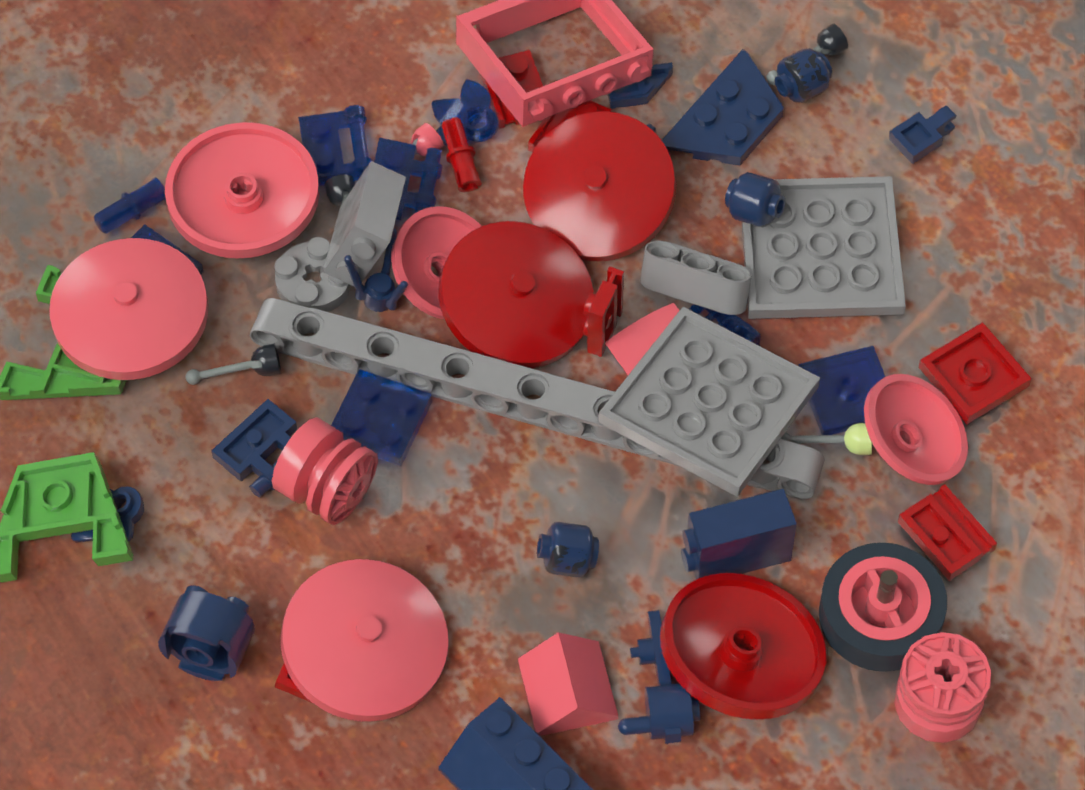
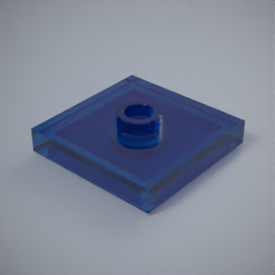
[798,346,886,435]

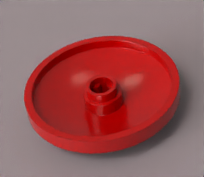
[523,111,677,262]
[438,221,594,369]
[660,573,826,720]

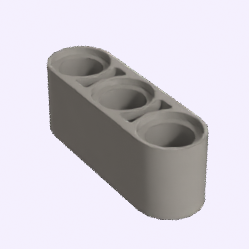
[640,241,752,315]

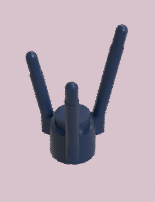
[344,228,408,312]

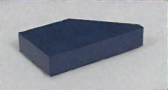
[607,62,673,109]

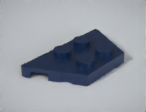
[662,49,784,166]

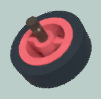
[819,543,947,672]

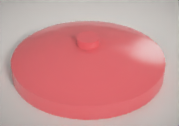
[165,122,319,259]
[49,238,208,380]
[281,559,448,721]

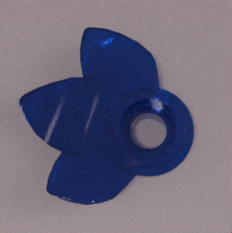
[431,79,499,145]

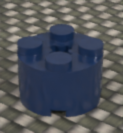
[158,585,255,681]

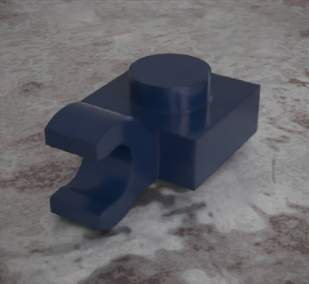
[889,106,957,164]

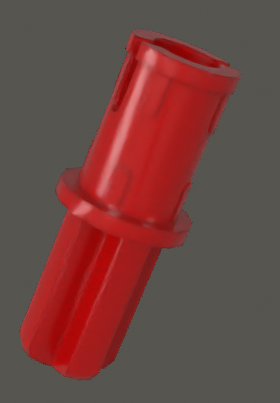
[442,117,482,192]

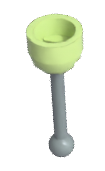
[781,423,872,455]

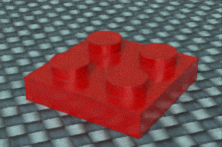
[918,322,1032,425]

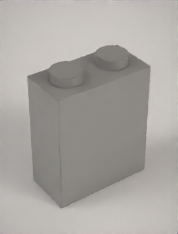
[323,161,406,286]

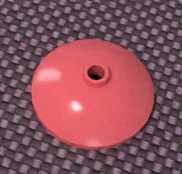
[391,206,481,320]
[864,374,968,485]

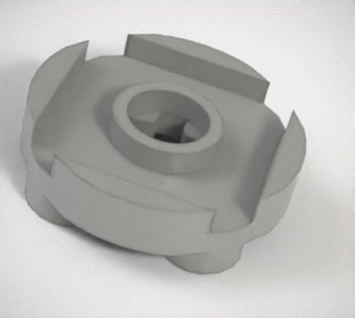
[275,237,350,312]

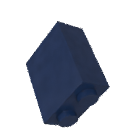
[681,488,797,579]

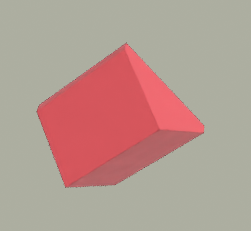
[518,632,618,736]

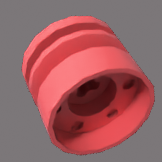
[272,417,378,525]
[894,632,991,743]

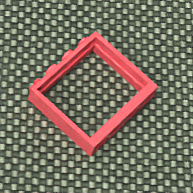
[456,0,654,127]

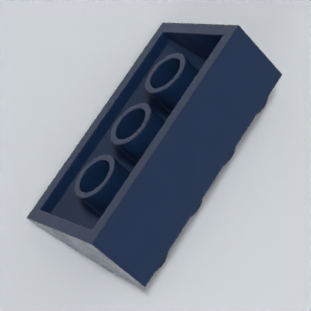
[438,697,593,790]

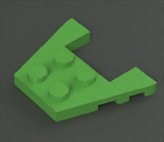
[0,265,127,400]
[0,452,133,583]

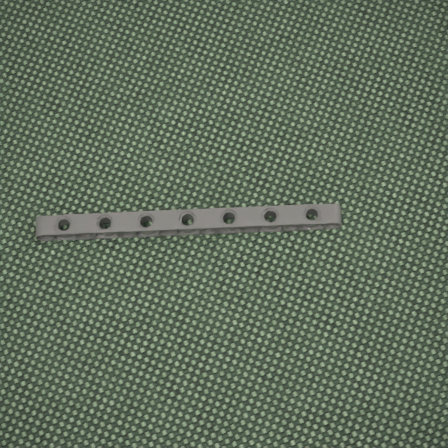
[249,298,825,499]

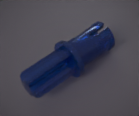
[93,177,166,234]

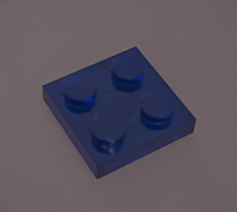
[331,369,432,466]

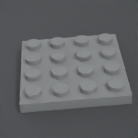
[741,176,906,319]
[598,307,820,497]

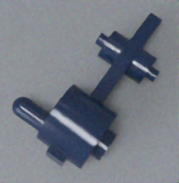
[618,610,700,744]

